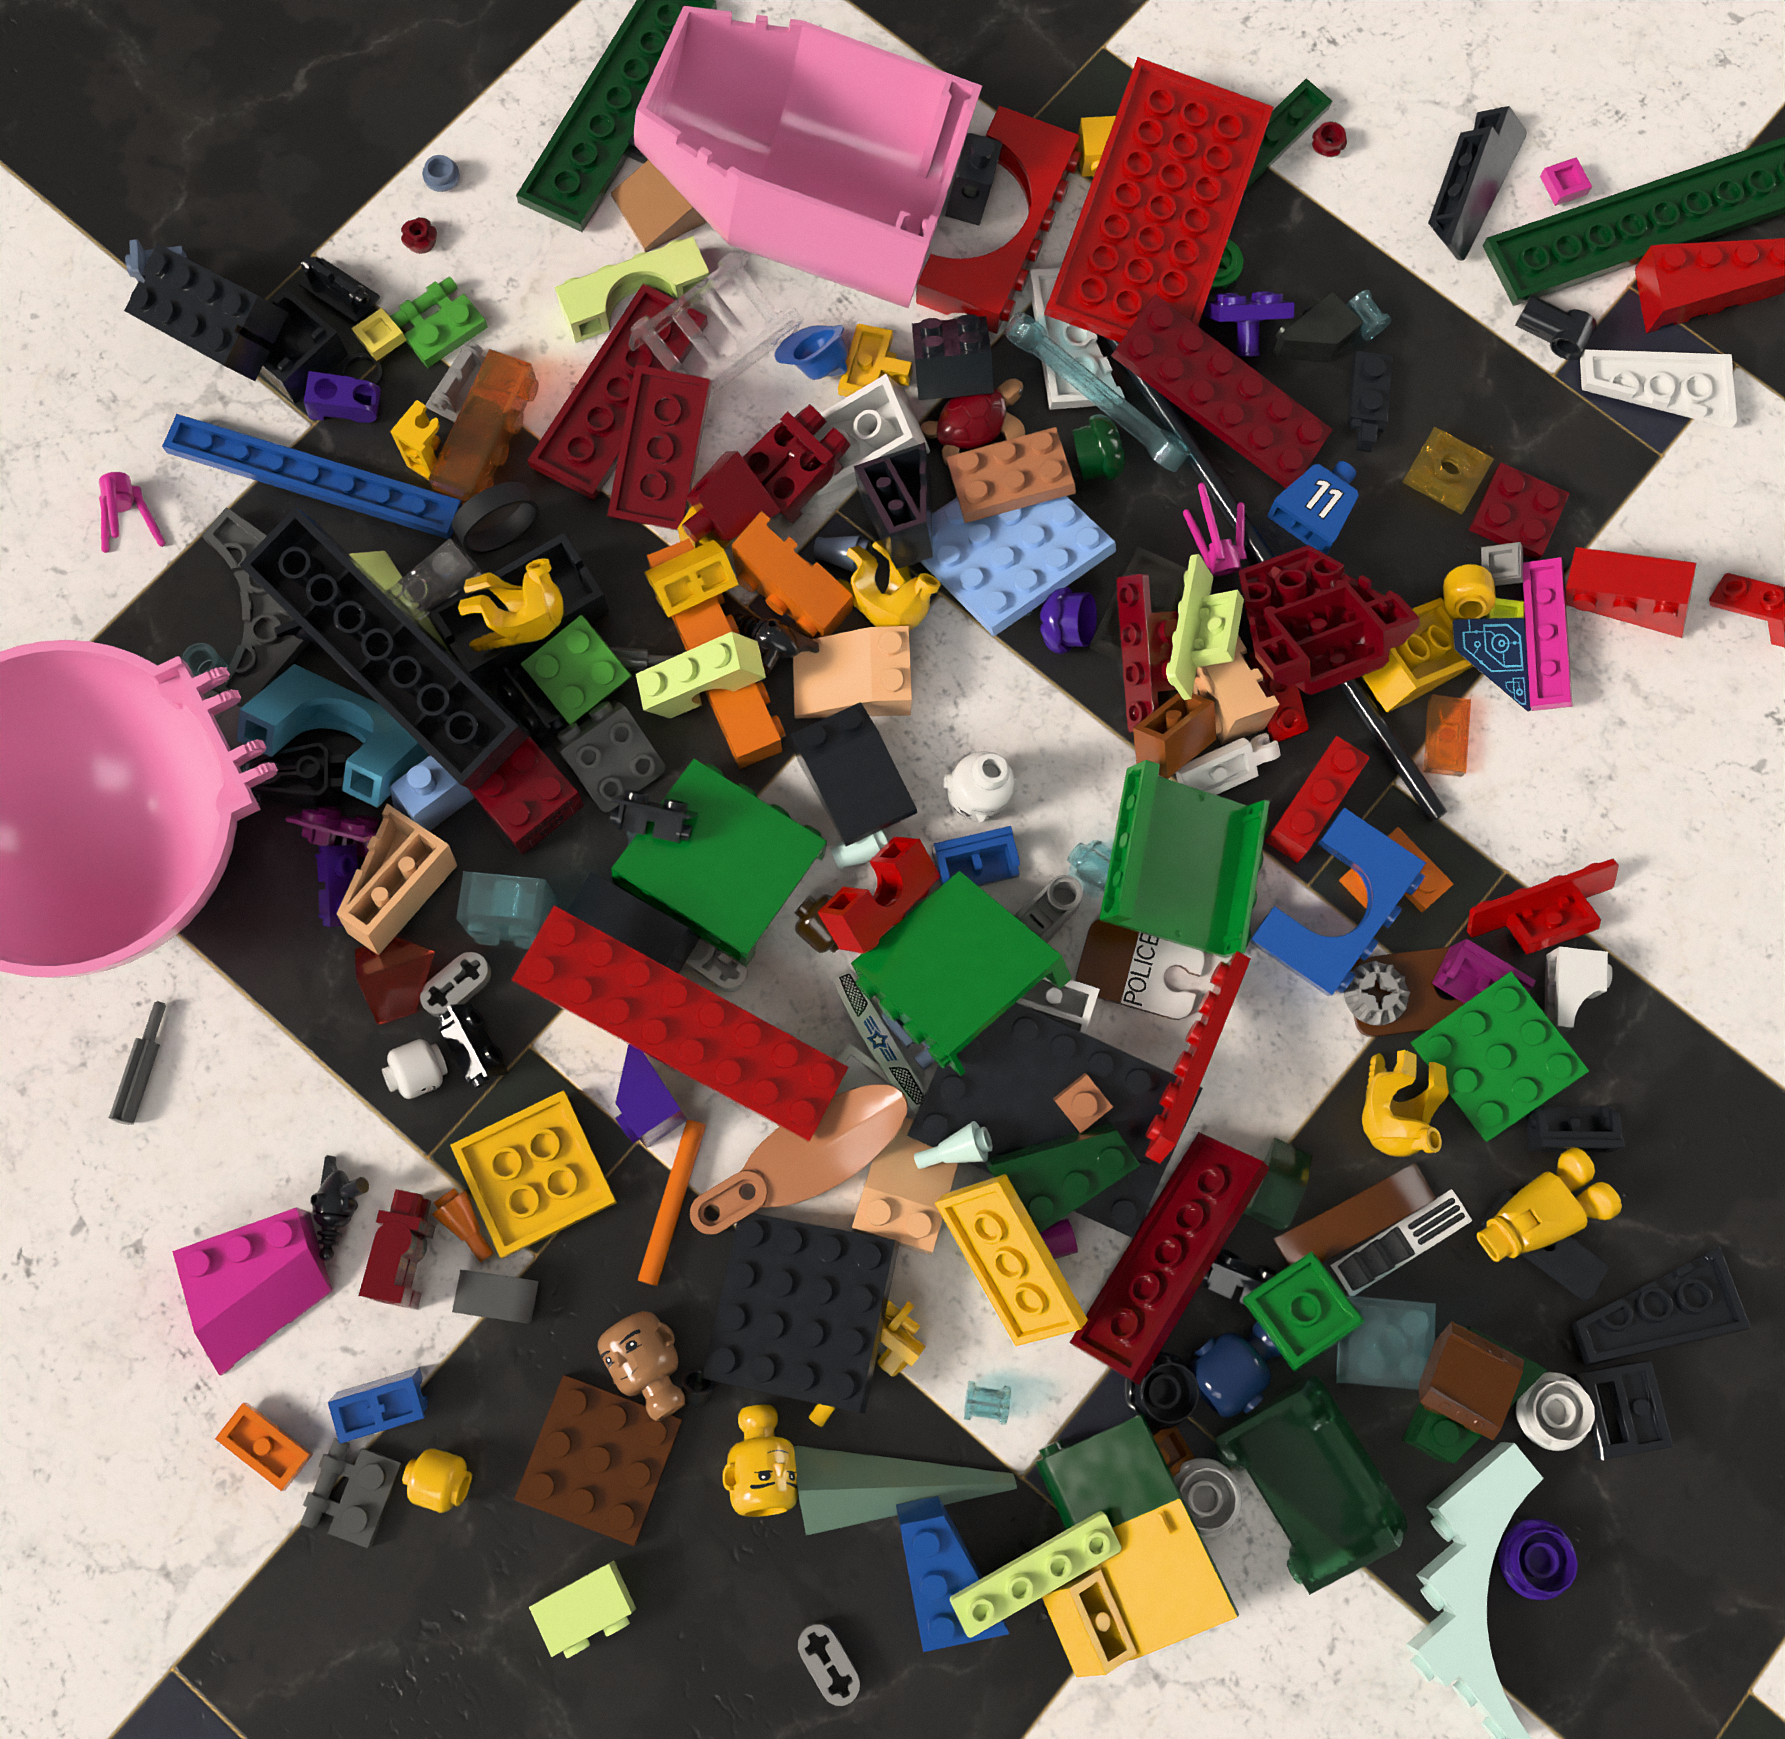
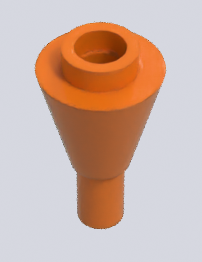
[431,1188,494,1263]

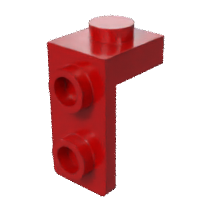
[1709,573,1785,648]
[1246,652,1309,742]

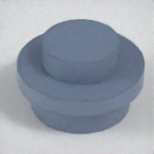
[422,155,460,192]

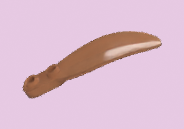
[690,1084,908,1235]

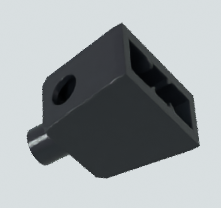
[945,133,1002,226]

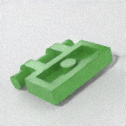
[389,276,488,368]

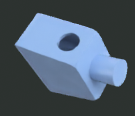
[390,755,473,831]

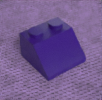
[615,1045,687,1148]

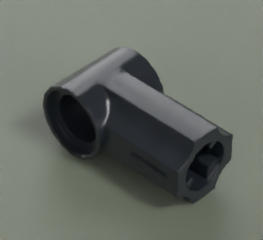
[1515,295,1597,360]

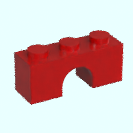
[1265,736,1370,863]
[817,836,941,954]

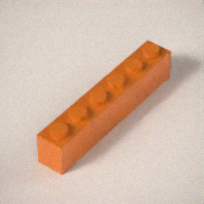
[647,538,786,770]

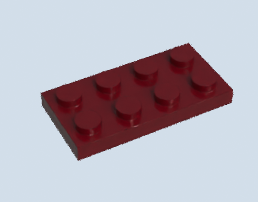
[607,364,712,531]

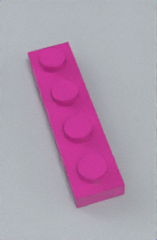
[1523,557,1573,711]

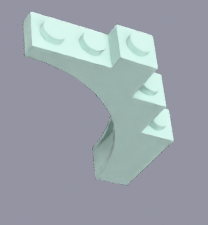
[1406,1442,1544,1739]

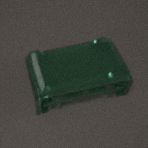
[1215,1375,1408,1595]

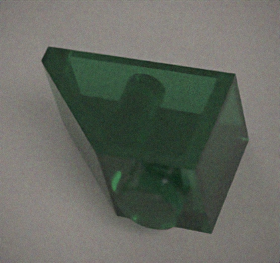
[1243,1137,1313,1230]

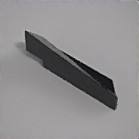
[1428,106,1527,261]

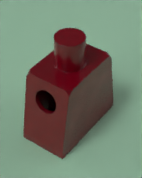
[682,451,781,543]

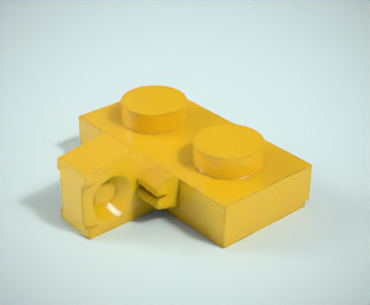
[838,323,913,397]

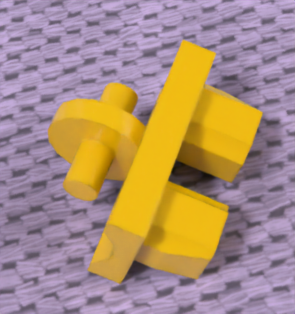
[877,1300,926,1377]

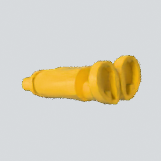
[1477,1148,1622,1262]

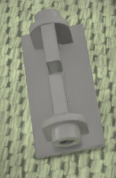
[425,342,496,424]

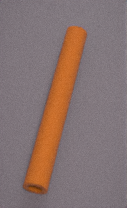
[638,1119,706,1286]

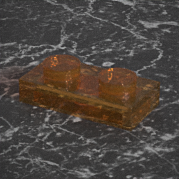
[1423,695,1471,777]

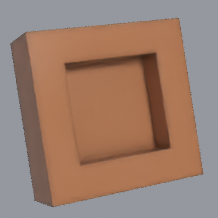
[1053,1073,1113,1133]

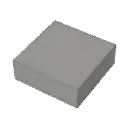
[1481,542,1523,586]

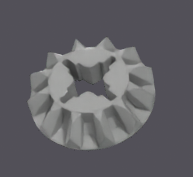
[1344,960,1410,1025]

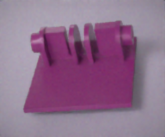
[285,805,380,858]

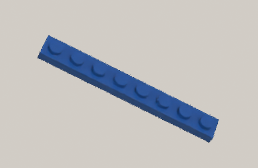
[162,414,463,540]

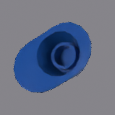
[774,325,848,380]

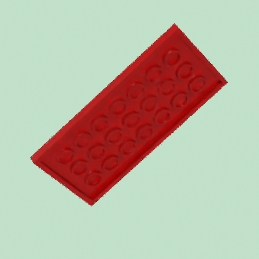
[1044,57,1274,342]

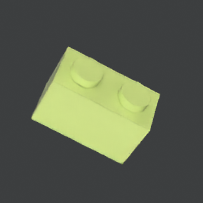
[529,1560,636,1659]

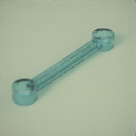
[1004,312,1191,472]

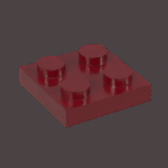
[1469,462,1570,561]

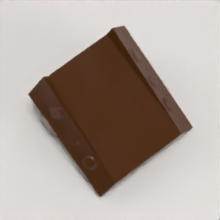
[1418,1321,1524,1440]

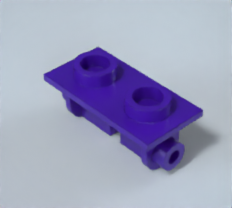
[315,844,358,927]

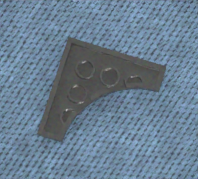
[202,507,310,707]

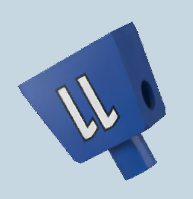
[1267,461,1359,555]

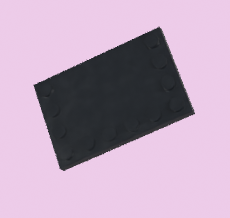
[907,1002,1203,1239]

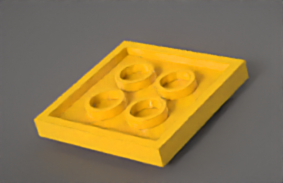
[450,1090,617,1259]

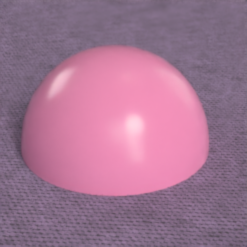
[0,640,278,978]

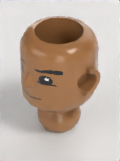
[598,1311,685,1421]

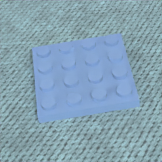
[920,496,1116,637]

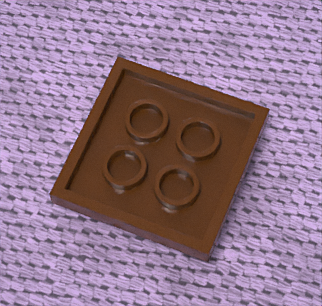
[514,1375,683,1546]

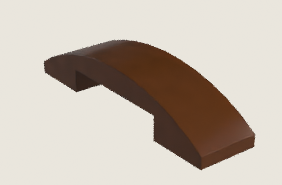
[1273,1163,1436,1267]

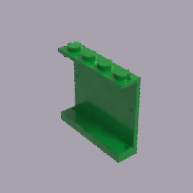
[611,759,827,967]
[1099,760,1270,958]
[851,871,1072,1076]

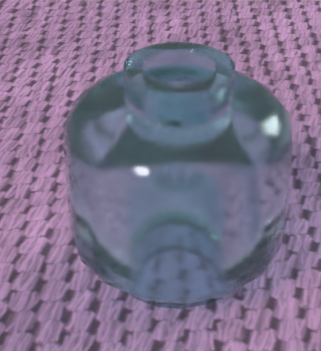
[1067,840,1112,898]

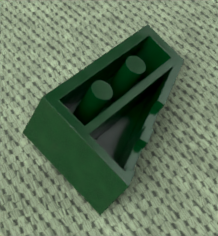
[986,1122,1140,1234]
[1402,1326,1548,1464]

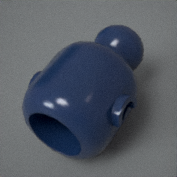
[1188,1321,1282,1418]

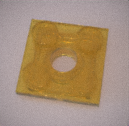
[1402,427,1494,514]

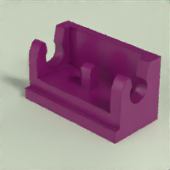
[1432,939,1536,1003]

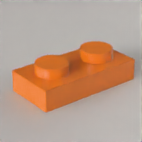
[215,1403,313,1491]

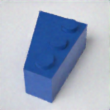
[896,1496,1010,1652]

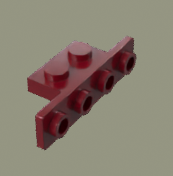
[1116,574,1179,733]

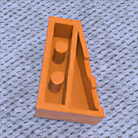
[732,511,853,638]

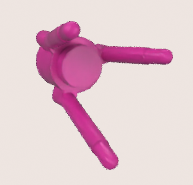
[99,472,165,553]
[1183,483,1247,577]

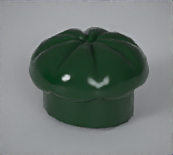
[1073,414,1125,482]

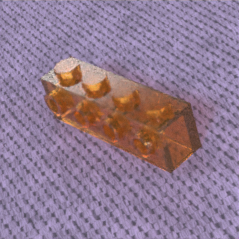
[428,349,539,504]

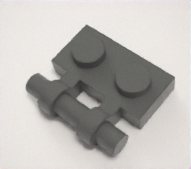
[300,1438,405,1549]

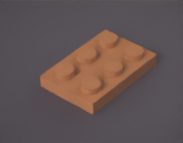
[946,427,1076,523]

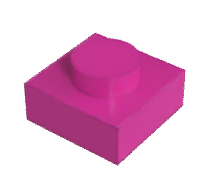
[1540,157,1592,206]

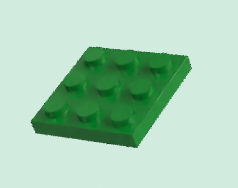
[1410,971,1589,1142]

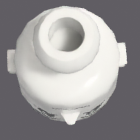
[943,751,1018,822]

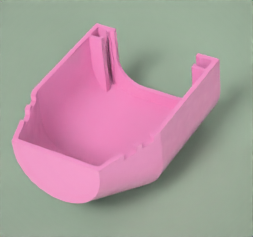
[634,6,982,308]

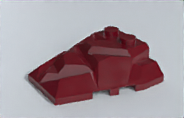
[1239,545,1420,695]

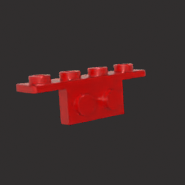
[1467,859,1619,955]

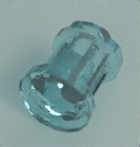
[1346,290,1392,341]
[964,1381,1011,1425]

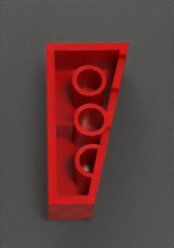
[1635,238,1785,334]

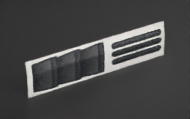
[1330,1189,1472,1297]

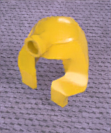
[837,540,941,631]
[458,558,564,652]
[1362,1050,1449,1157]

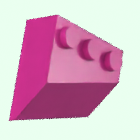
[172,1207,332,1376]

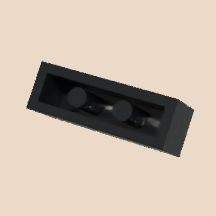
[567,872,701,974]

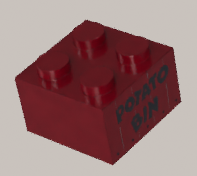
[467,737,584,855]

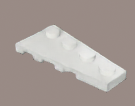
[1580,349,1738,428]

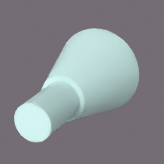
[914,1121,992,1169]

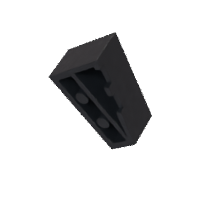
[854,442,933,570]

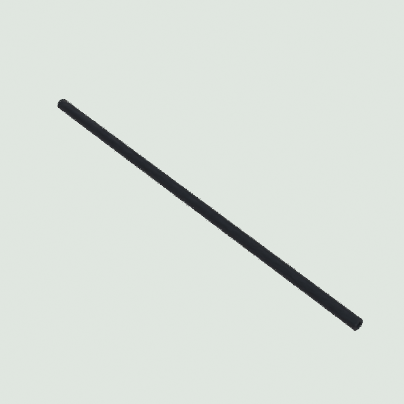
[1104,337,1448,822]

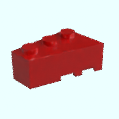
[1566,547,1697,638]

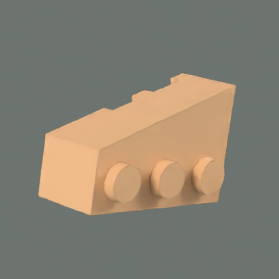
[1193,635,1280,745]

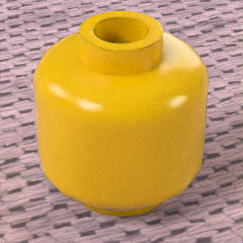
[1443,564,1496,620]
[402,1448,472,1513]

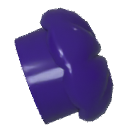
[1040,586,1097,655]
[1498,1519,1578,1600]

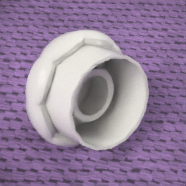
[1516,1372,1595,1451]
[1173,1458,1242,1539]

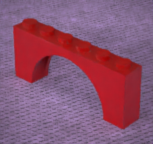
[916,105,1082,334]

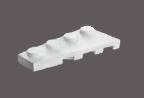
[1028,268,1125,410]

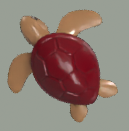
[920,379,1025,465]

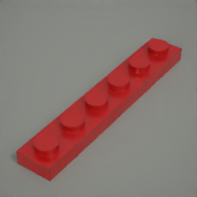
[1145,951,1251,1164]

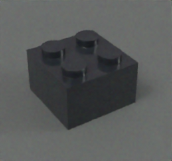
[912,314,994,400]

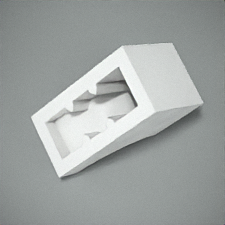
[1544,947,1612,1034]

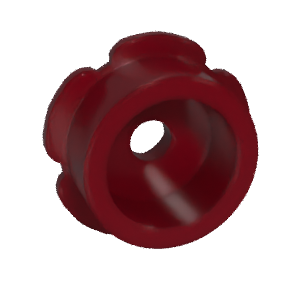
[1312,122,1347,158]
[401,217,437,254]

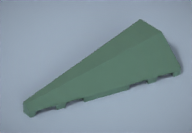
[793,1445,1017,1535]

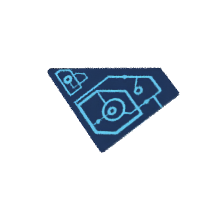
[1453,618,1531,712]

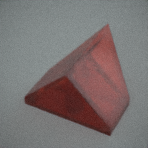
[355,937,435,1025]

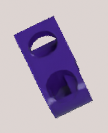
[304,371,381,423]

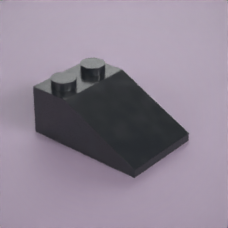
[790,702,918,847]

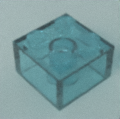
[456,871,557,949]
[1336,1296,1436,1391]

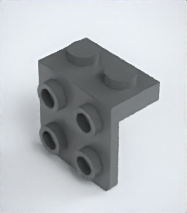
[552,701,665,812]

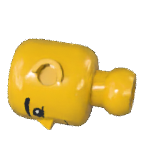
[723,1404,798,1517]

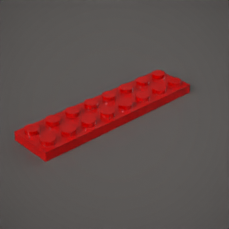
[512,906,849,1142]

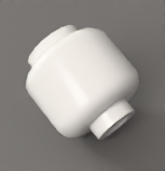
[382,1039,448,1099]

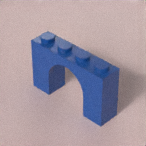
[1250,808,1426,996]

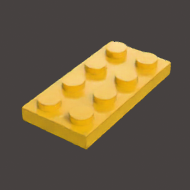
[935,1174,1088,1346]

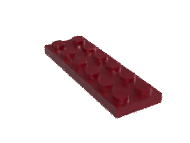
[527,283,708,501]
[1111,294,1333,489]
[1069,1132,1270,1385]

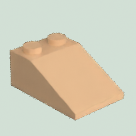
[793,626,912,719]
[852,1117,958,1255]

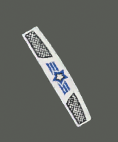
[832,970,926,1110]

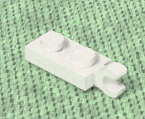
[1175,733,1281,795]

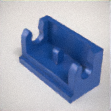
[932,826,1020,886]
[328,1367,428,1444]

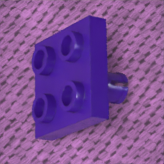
[1204,291,1294,356]

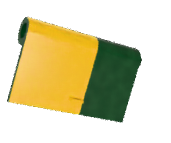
[1035,1414,1239,1660]

